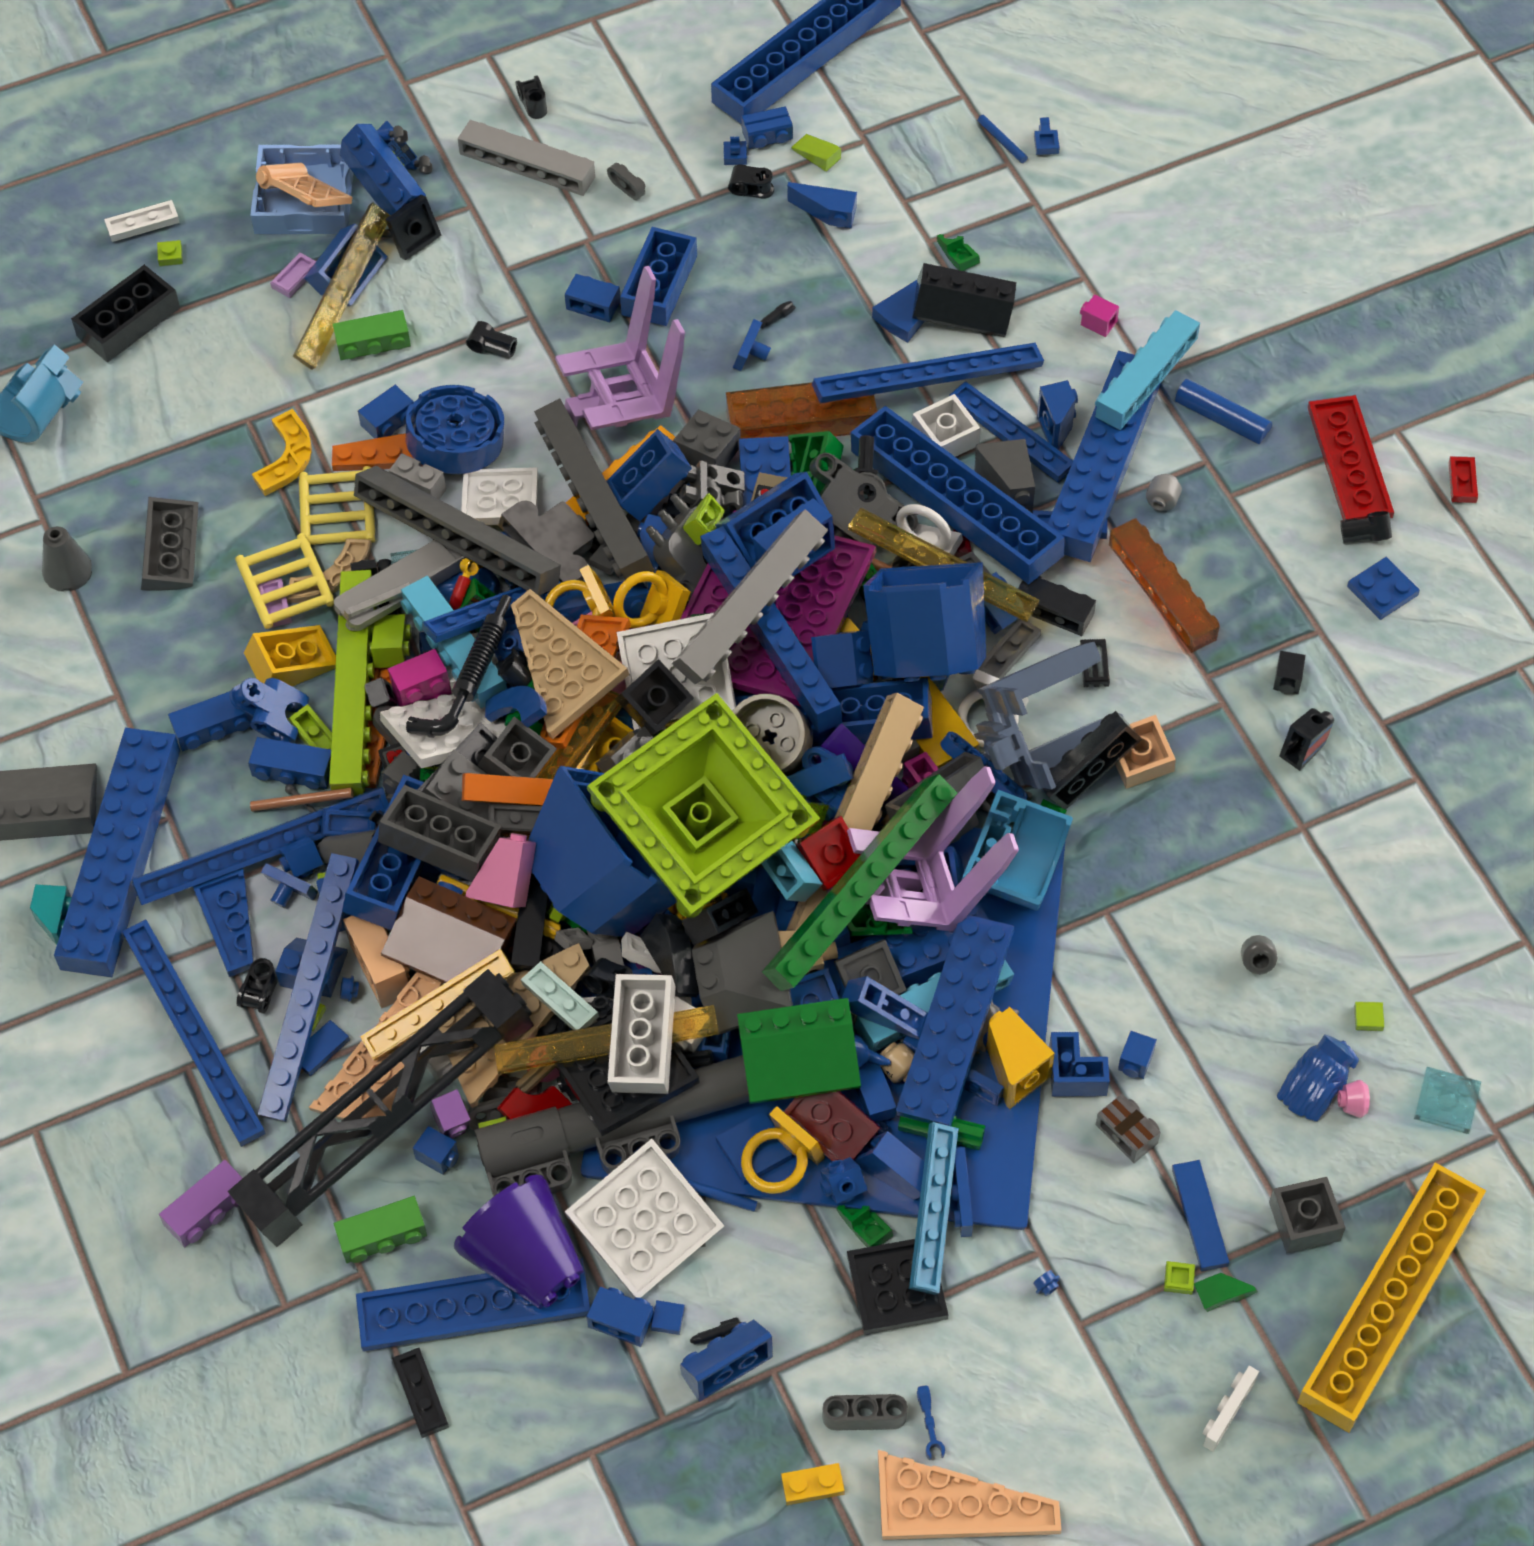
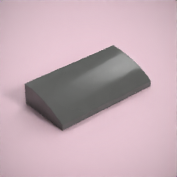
[141,497,199,591]

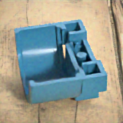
[0,344,83,443]
[962,790,1073,911]

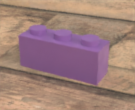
[159,1160,242,1248]

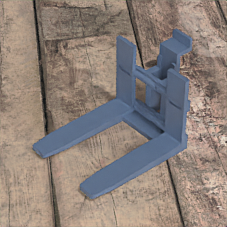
[974,642,1124,789]

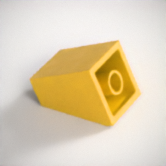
[986,1007,1055,1109]

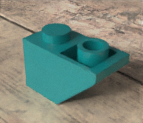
[30,884,72,945]

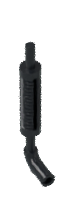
[406,595,512,738]

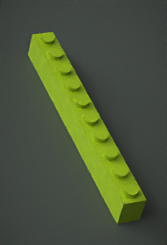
[329,570,377,797]

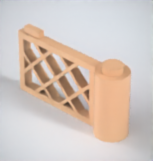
[256,163,353,207]

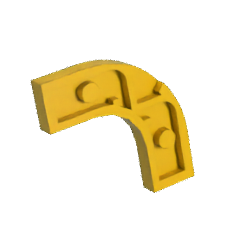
[252,408,312,496]

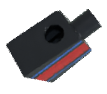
[1279,708,1334,771]

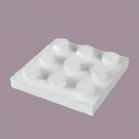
[461,467,538,525]

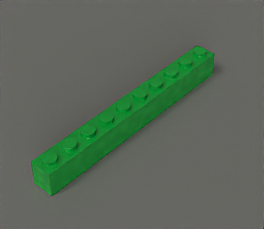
[762,774,957,991]

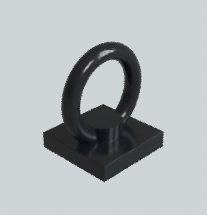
[371,195,442,260]

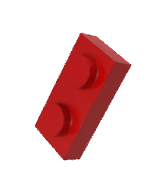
[1448,456,1478,503]

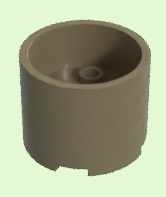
[733,694,813,777]

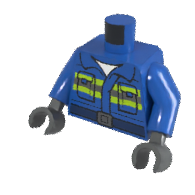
[377,121,432,174]

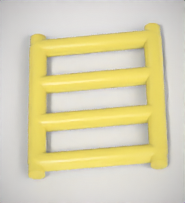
[299,466,375,545]
[235,533,334,629]

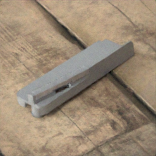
[334,540,470,631]

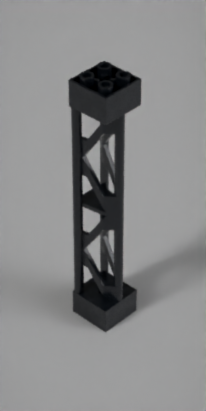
[227,969,534,1247]

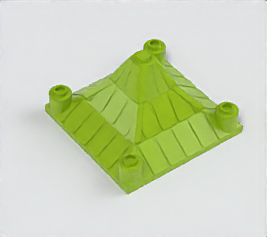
[587,693,820,918]

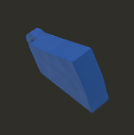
[872,280,925,343]

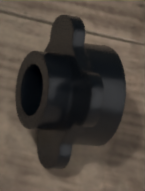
[588,993,614,1021]

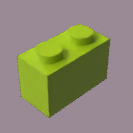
[371,614,412,668]

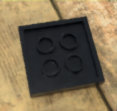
[847,1239,949,1335]

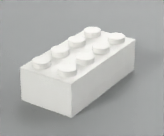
[608,974,676,1094]

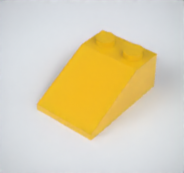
[244,625,336,686]

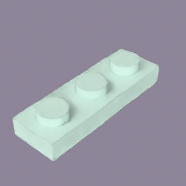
[521,961,599,1035]

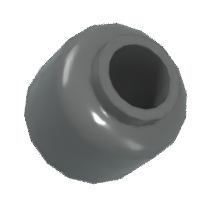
[1241,935,1278,975]

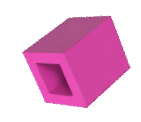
[1080,294,1119,337]

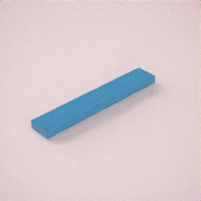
[909,1122,959,1295]

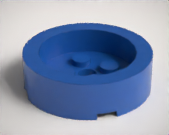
[405,385,504,474]

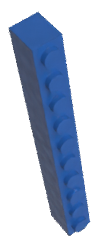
[700,526,842,733]

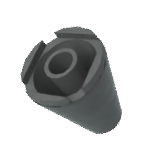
[42,526,92,591]
[317,829,377,868]

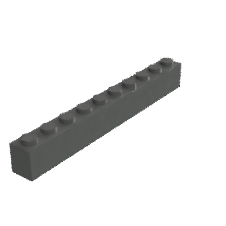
[534,398,655,580]
[354,466,561,596]

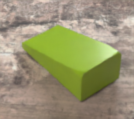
[791,134,841,172]
[683,493,725,545]
[287,704,332,750]

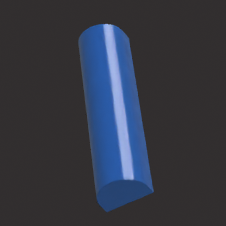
[1175,379,1272,444]

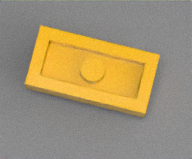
[781,1463,845,1505]

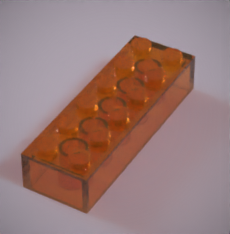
[726,382,877,442]

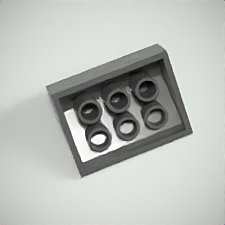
[0,763,97,841]

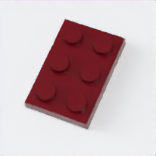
[784,1091,881,1161]

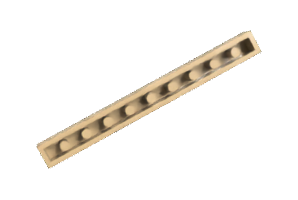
[786,693,924,931]

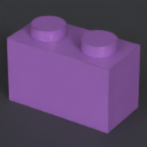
[430,1089,470,1139]

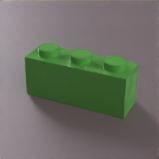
[333,310,411,361]
[333,1195,427,1264]

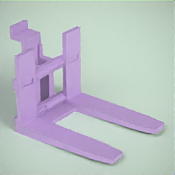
[555,266,685,430]
[827,766,1019,931]

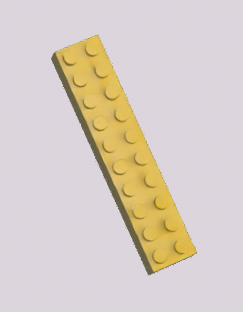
[1297,1162,1486,1433]

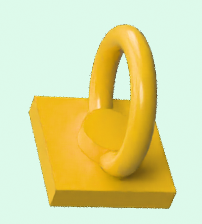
[545,565,615,617]
[613,570,691,629]
[741,1106,825,1194]

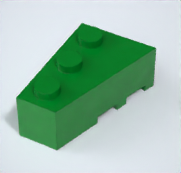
[788,431,844,494]

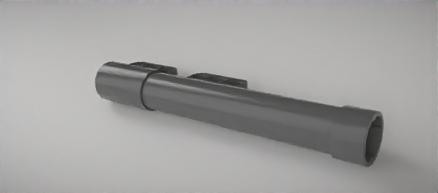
[474,1055,750,1197]

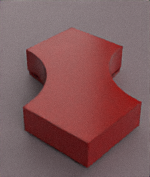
[497,1086,572,1120]

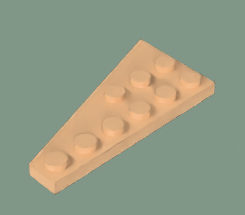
[309,972,444,1120]
[878,1450,1061,1540]

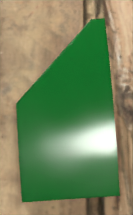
[936,234,980,271]
[836,1205,893,1247]
[1194,1273,1258,1312]

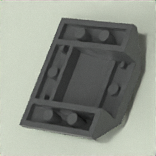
[692,911,793,1035]

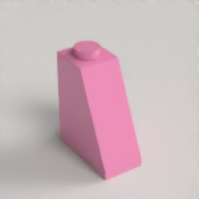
[466,833,536,908]

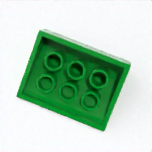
[737,998,861,1104]

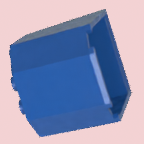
[864,562,986,682]
[528,766,677,937]

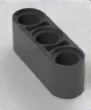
[822,1394,908,1431]

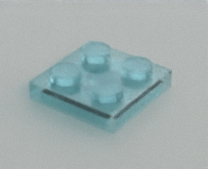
[1414,1067,1481,1134]

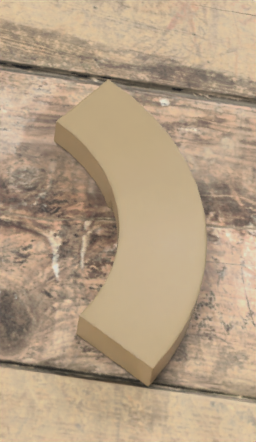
[287,539,372,603]

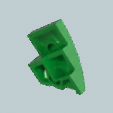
[846,904,913,937]

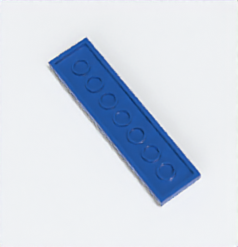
[896,915,1014,1126]
[356,1258,590,1351]

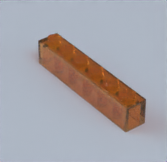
[1109,518,1220,653]

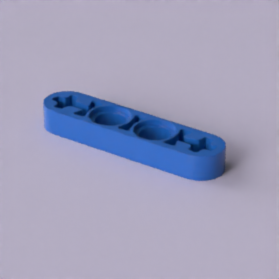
[940,732,1028,800]

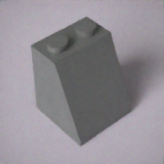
[974,439,1035,513]

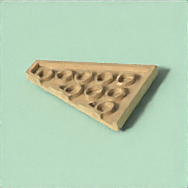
[511,589,630,739]
[439,943,591,1108]

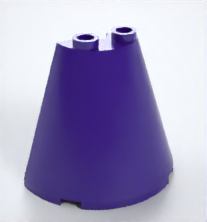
[814,723,909,808]
[454,1175,584,1309]

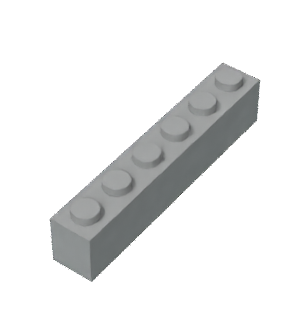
[458,120,595,196]

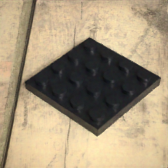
[547,1014,700,1136]

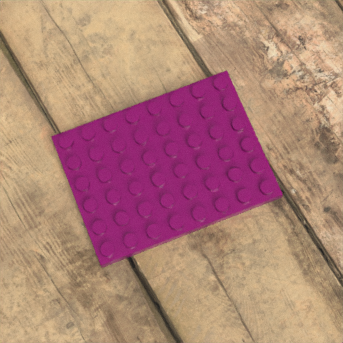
[680,510,876,706]

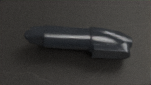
[760,301,796,329]
[690,1317,742,1345]

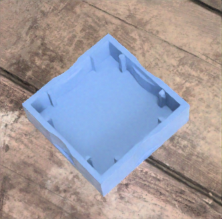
[250,145,353,234]

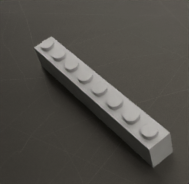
[671,509,828,684]

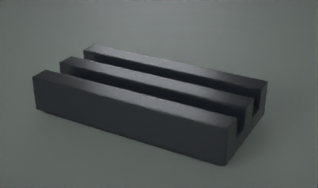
[1079,639,1110,687]

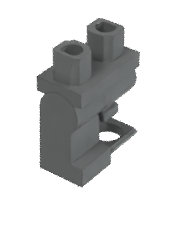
[679,460,745,515]

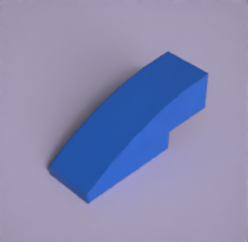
[856,1061,897,1123]

